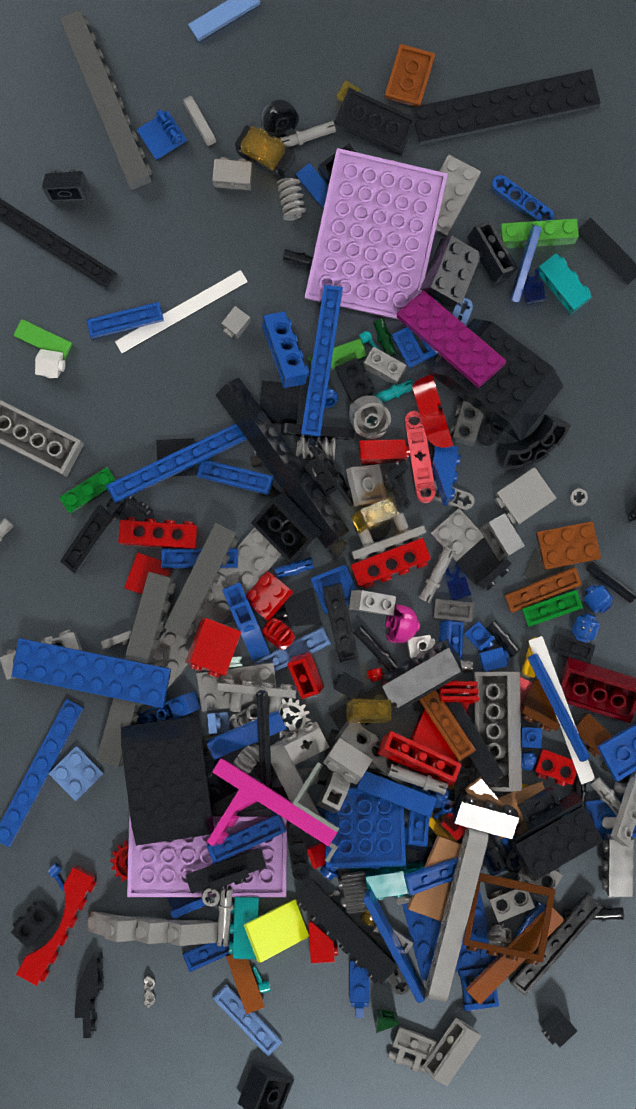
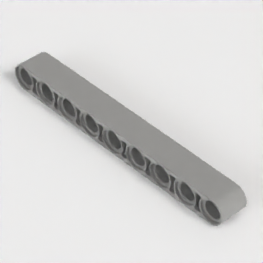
[425,828,488,1002]

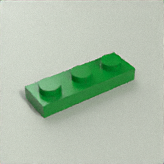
[59,467,116,514]
[521,590,583,627]

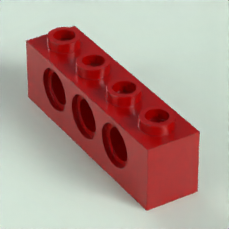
[118,517,198,549]
[350,538,431,589]
[377,731,462,786]

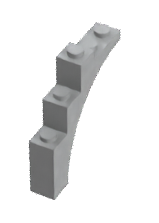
[87,911,218,946]

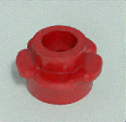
[366,667,385,682]

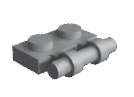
[387,1026,437,1073]

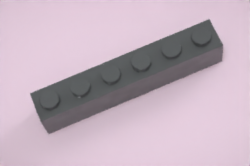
[164,523,239,638]

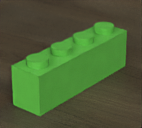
[499,219,579,248]

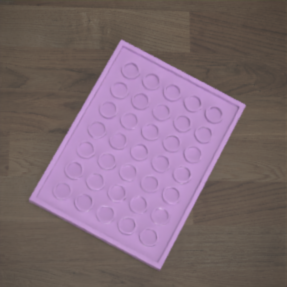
[304,148,448,320]

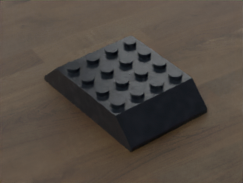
[429,318,564,442]
[121,716,214,846]

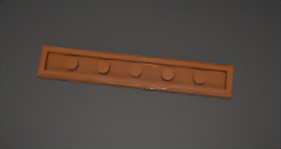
[466,908,564,1004]

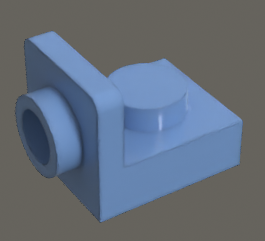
[207,712,230,734]

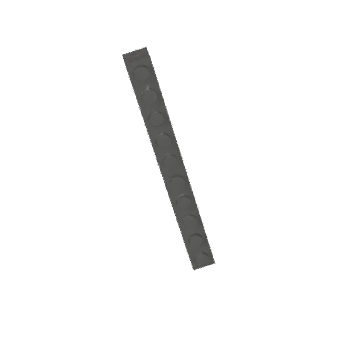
[60,10,152,190]
[96,572,176,767]

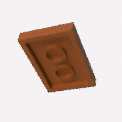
[385,44,436,106]
[536,521,601,570]

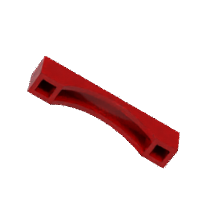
[16,865,97,986]

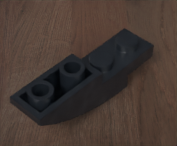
[75,952,104,1038]

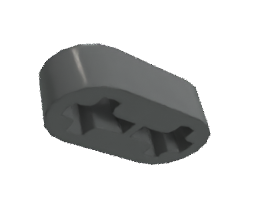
[388,956,409,995]

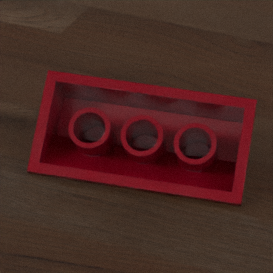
[560,657,636,723]

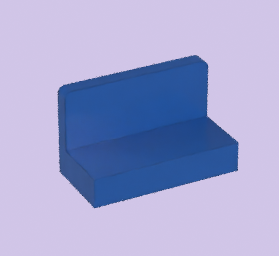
[167,897,211,919]

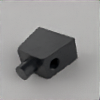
[275,588,321,627]

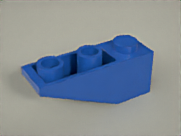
[431,446,461,506]
[139,691,201,724]

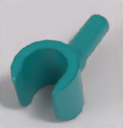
[359,331,380,350]
[252,966,271,993]

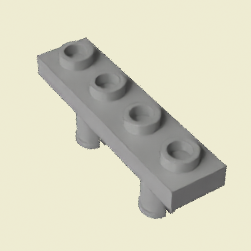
[350,513,426,562]
[217,678,296,714]
[602,771,636,846]

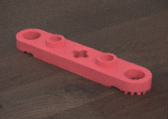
[405,411,435,503]

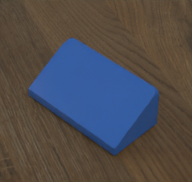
[439,620,464,660]

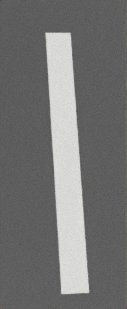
[115,270,247,353]
[529,636,595,784]

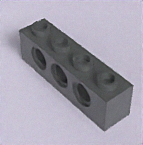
[333,718,411,785]

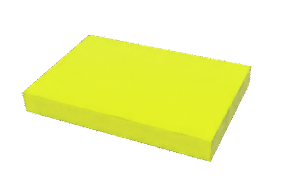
[244,900,309,963]

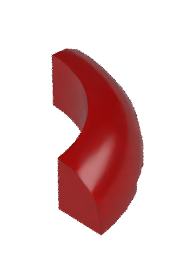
[412,375,453,448]

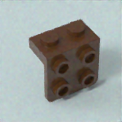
[520,679,560,733]

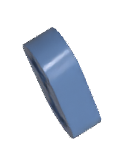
[452,298,473,326]

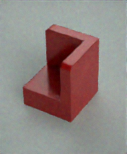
[439,813,469,841]

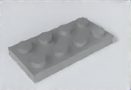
[435,155,481,237]
[197,662,277,712]

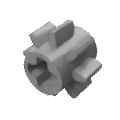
[487,923,512,947]

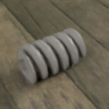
[277,178,306,221]
[296,435,336,460]

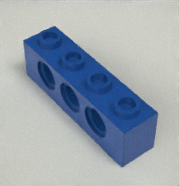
[262,311,309,389]

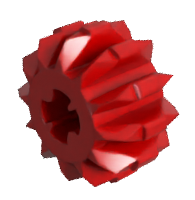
[262,618,295,650]

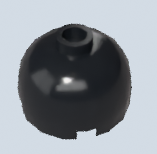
[261,100,299,138]

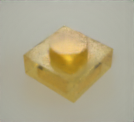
[336,80,361,102]

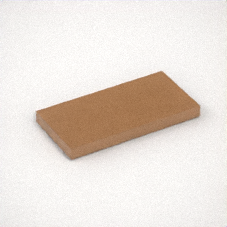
[407,835,462,921]

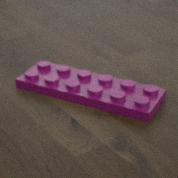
[397,290,506,388]

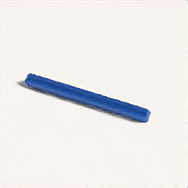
[528,653,590,762]

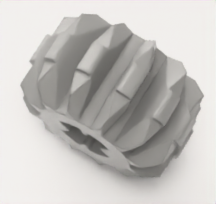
[233,743,259,775]

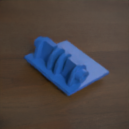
[136,110,187,160]

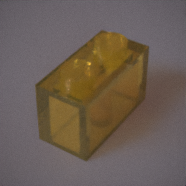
[240,126,285,170]
[351,497,399,534]
[347,699,392,723]

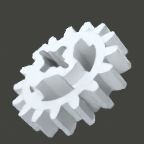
[279,698,311,738]

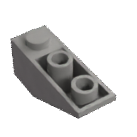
[316,771,350,814]

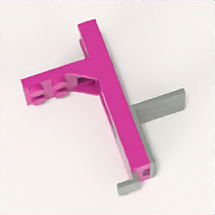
[207,759,340,863]

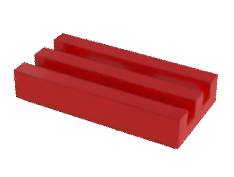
[439,681,480,702]

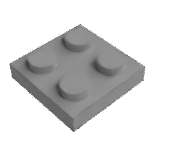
[346,464,388,507]
[431,508,484,562]

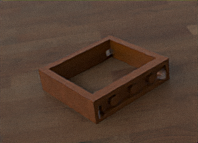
[463,873,556,965]

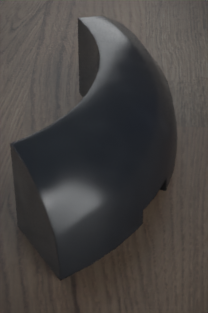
[497,414,571,469]

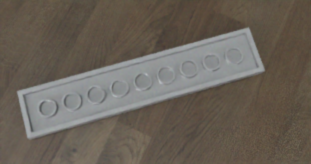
[153,527,281,690]

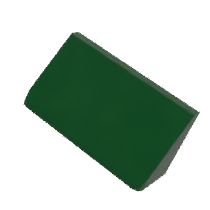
[375,1009,399,1033]

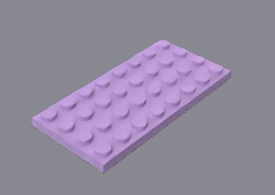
[127,816,287,897]

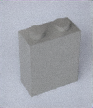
[495,467,557,526]

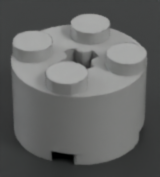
[349,396,391,439]

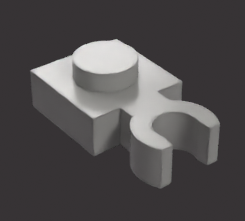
[101,630,132,649]

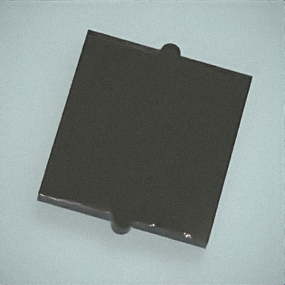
[523,549,564,582]

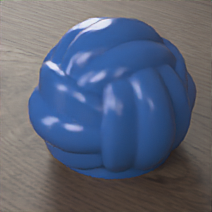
[325,387,339,408]
[521,751,537,771]
[431,787,451,808]

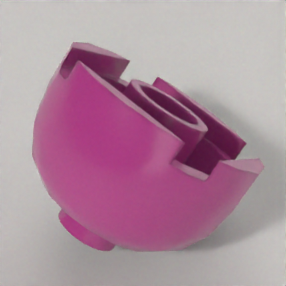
[385,604,420,643]

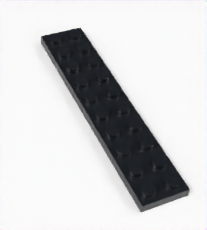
[411,69,601,145]

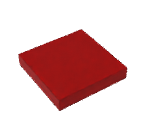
[124,552,173,594]

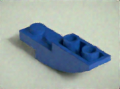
[222,582,270,661]

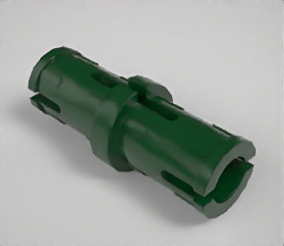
[373,318,397,357]

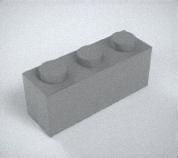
[422,1018,481,1086]

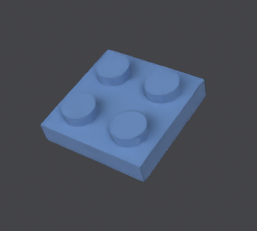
[48,746,104,801]

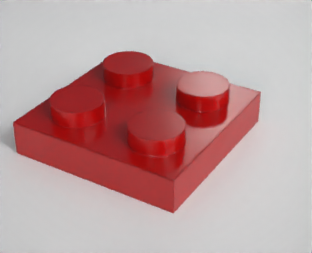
[246,571,293,621]

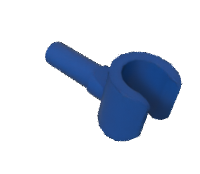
[433,800,455,819]
[48,863,64,891]

